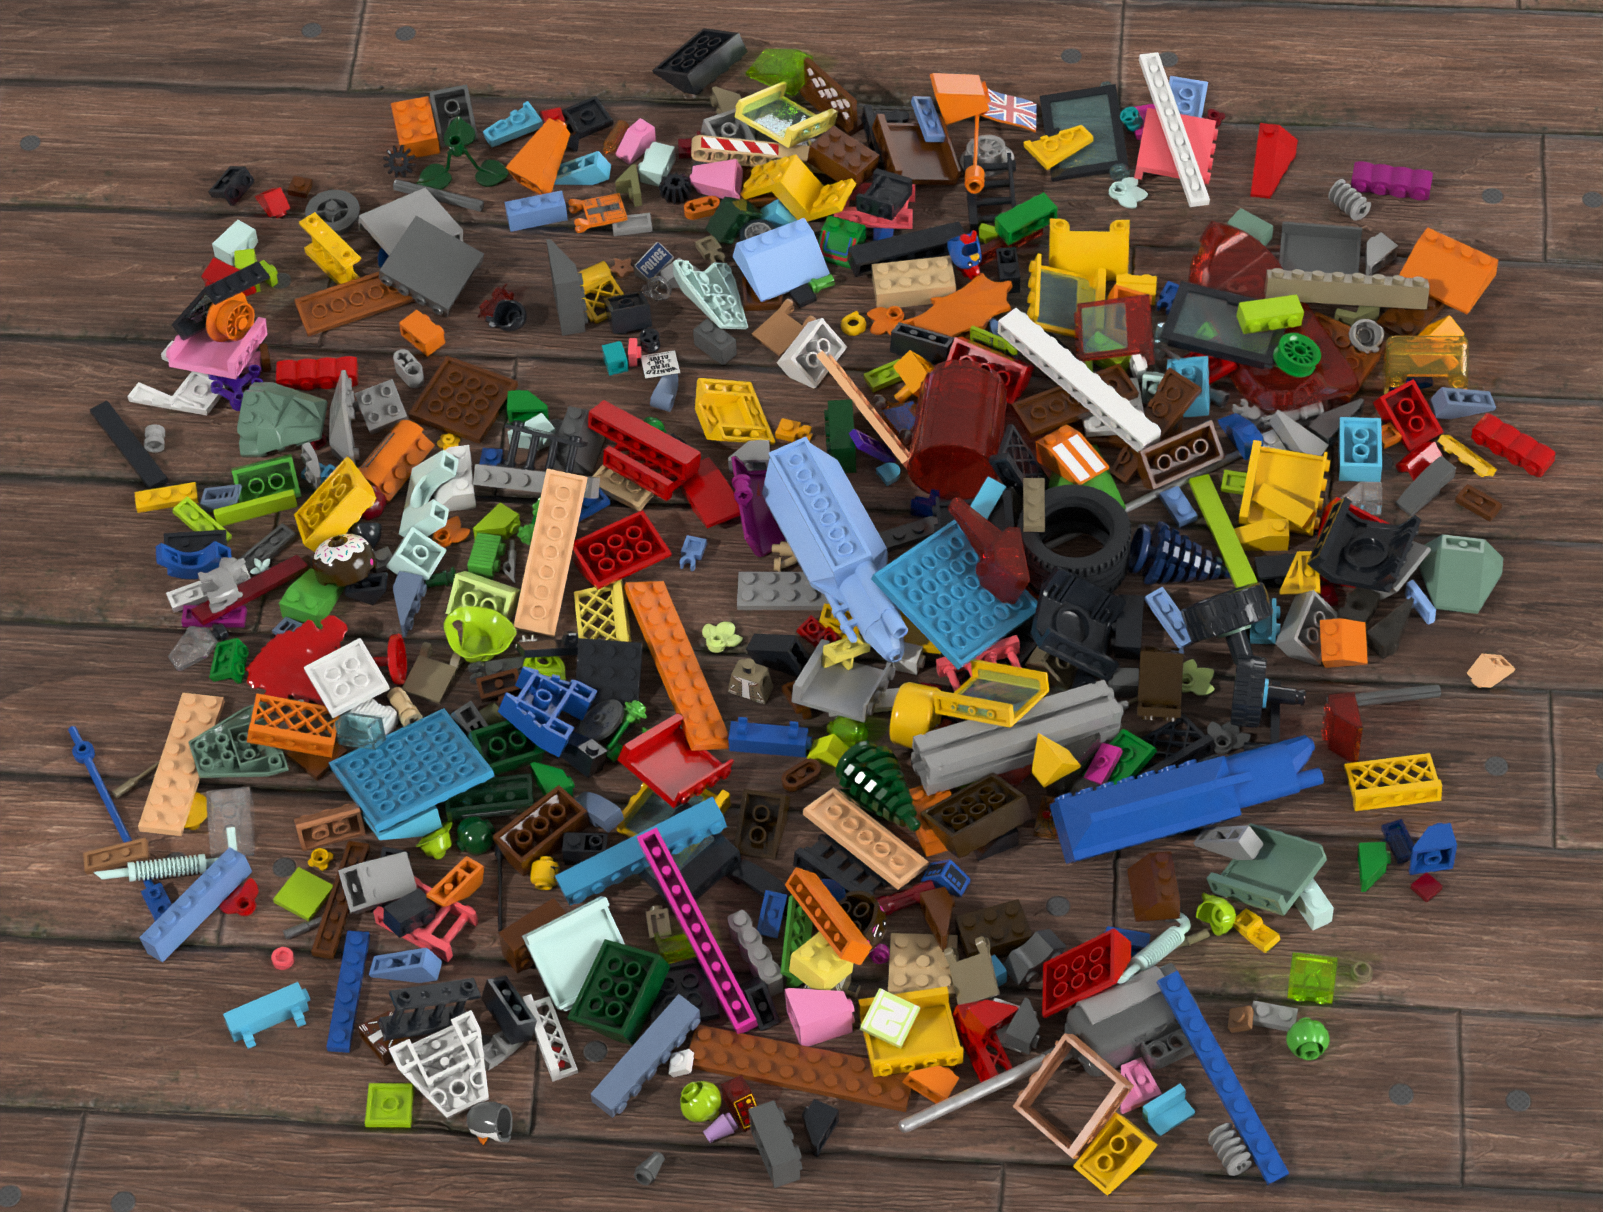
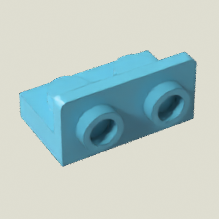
[1250,598,1280,644]

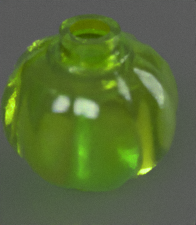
[827,715,868,749]

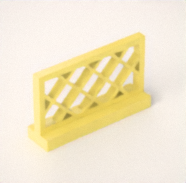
[574,579,632,642]

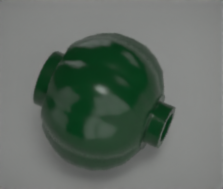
[455,816,496,856]

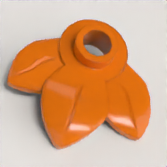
[867,306,904,336]
[432,516,470,548]

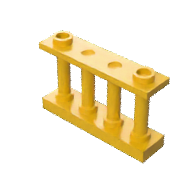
[299,212,361,285]

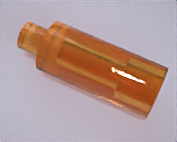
[603,120,629,154]

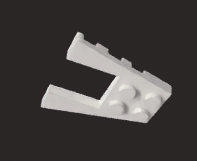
[128,341,229,415]

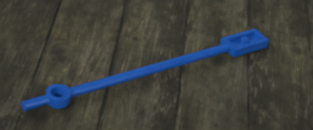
[68,726,172,921]

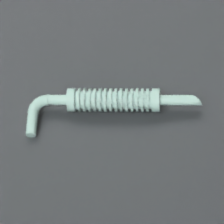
[93,827,237,882]
[1117,913,1191,984]

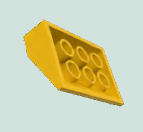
[294,456,376,552]

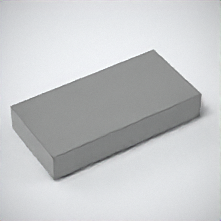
[612,213,653,236]

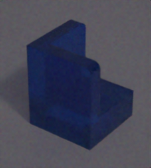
[910,489,940,517]

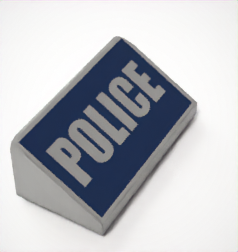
[634,242,674,283]

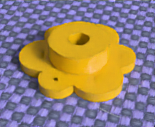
[437,433,460,451]

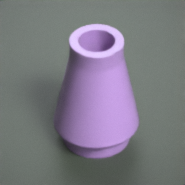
[703,1112,738,1143]

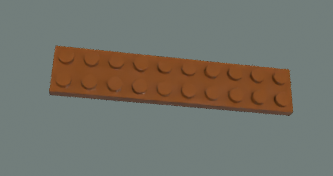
[689,1025,912,1112]

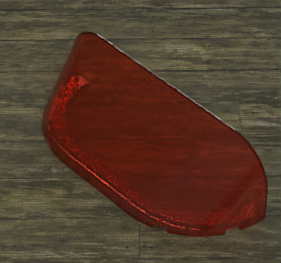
[1188,221,1359,412]

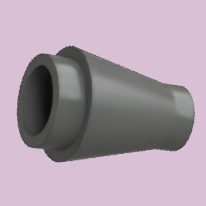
[634,1151,665,1186]

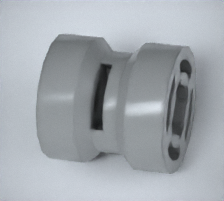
[144,424,165,453]

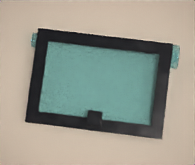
[1040,81,1130,182]
[1154,281,1286,369]

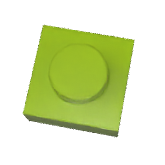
[259,260,278,287]

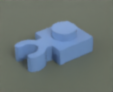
[680,535,707,571]

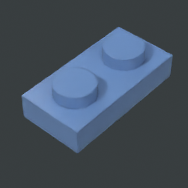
[1159,486,1198,527]

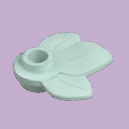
[1109,177,1148,209]

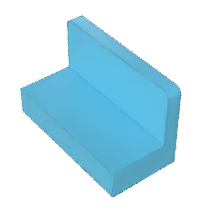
[1142,1084,1195,1137]

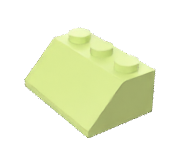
[446,571,521,621]

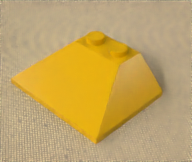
[695,378,775,445]

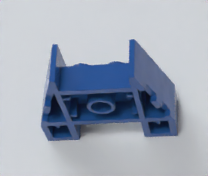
[498,666,597,757]

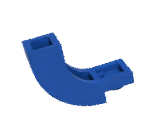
[156,541,231,579]

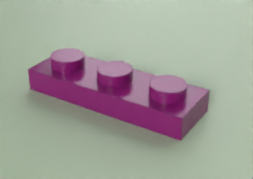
[181,605,247,628]

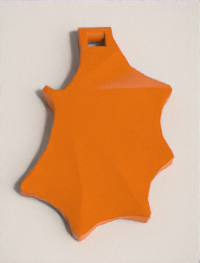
[901,273,1012,338]

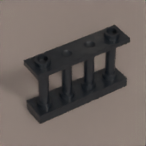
[964,153,1016,233]
[496,420,588,474]
[378,978,481,1041]

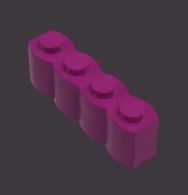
[1351,161,1433,200]

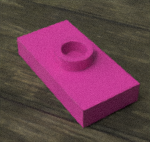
[1083,743,1123,786]

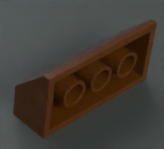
[1137,420,1225,490]
[493,785,590,877]

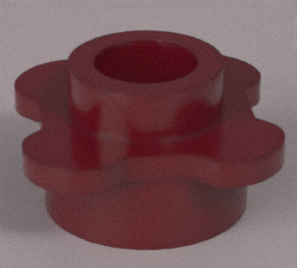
[1203,109,1225,128]

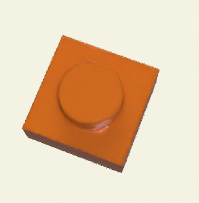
[1381,422,1402,449]

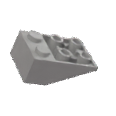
[338,851,418,914]

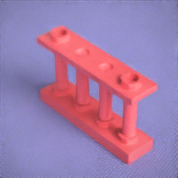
[834,183,915,229]
[936,635,1027,700]
[373,876,478,962]

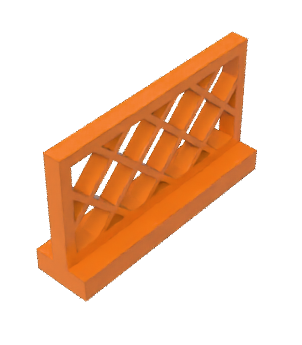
[247,694,340,758]

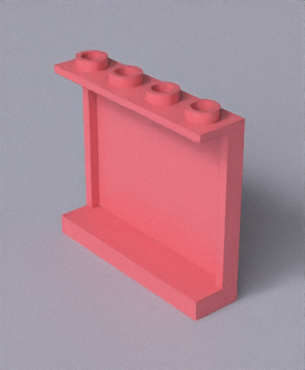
[1134,108,1218,184]

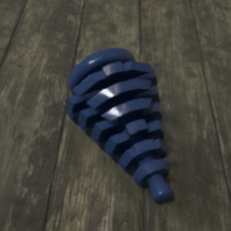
[1128,521,1231,585]

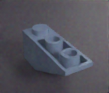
[393,571,427,637]

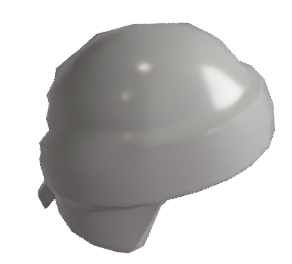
[1349,319,1384,353]

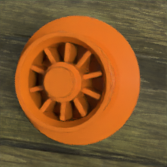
[206,292,255,342]

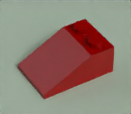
[1373,379,1444,451]

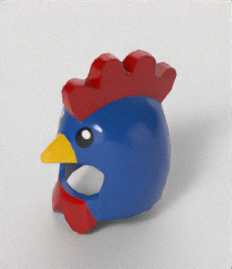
[947,230,982,280]

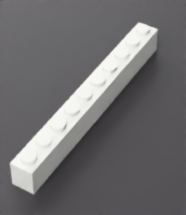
[998,308,1161,452]

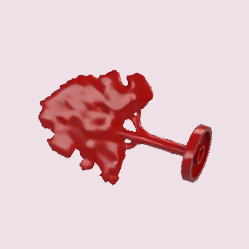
[245,615,407,706]

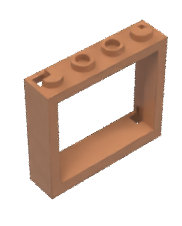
[1013,1034,1134,1159]

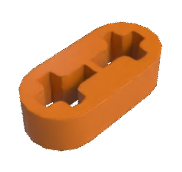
[684,196,720,220]

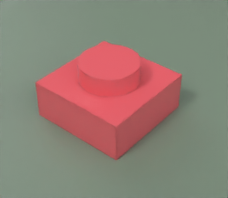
[628,338,642,366]

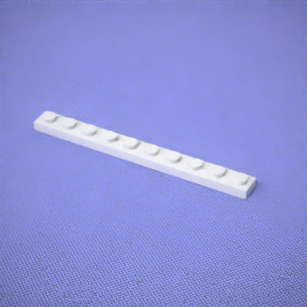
[1139,52,1210,207]

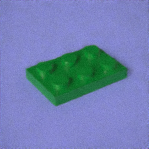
[1082,729,1157,787]

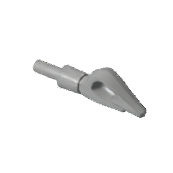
[502,540,517,583]

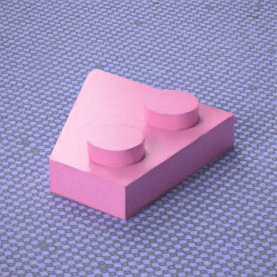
[1120,1057,1162,1114]

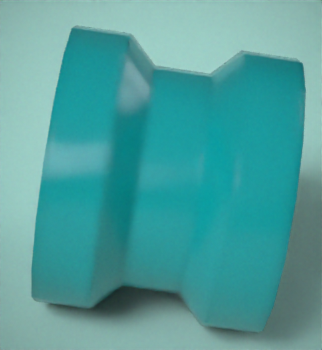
[1120,107,1143,131]

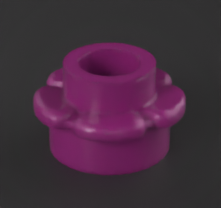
[868,943,890,964]

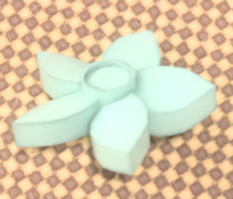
[249,558,270,575]

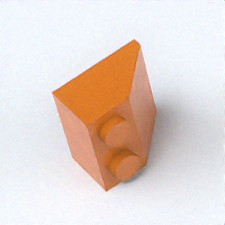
[1320,618,1368,668]

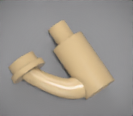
[772,541,798,572]

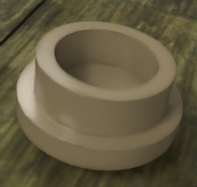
[1350,961,1373,984]

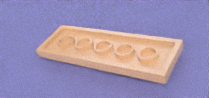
[803,787,929,890]

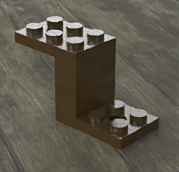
[1137,646,1184,721]

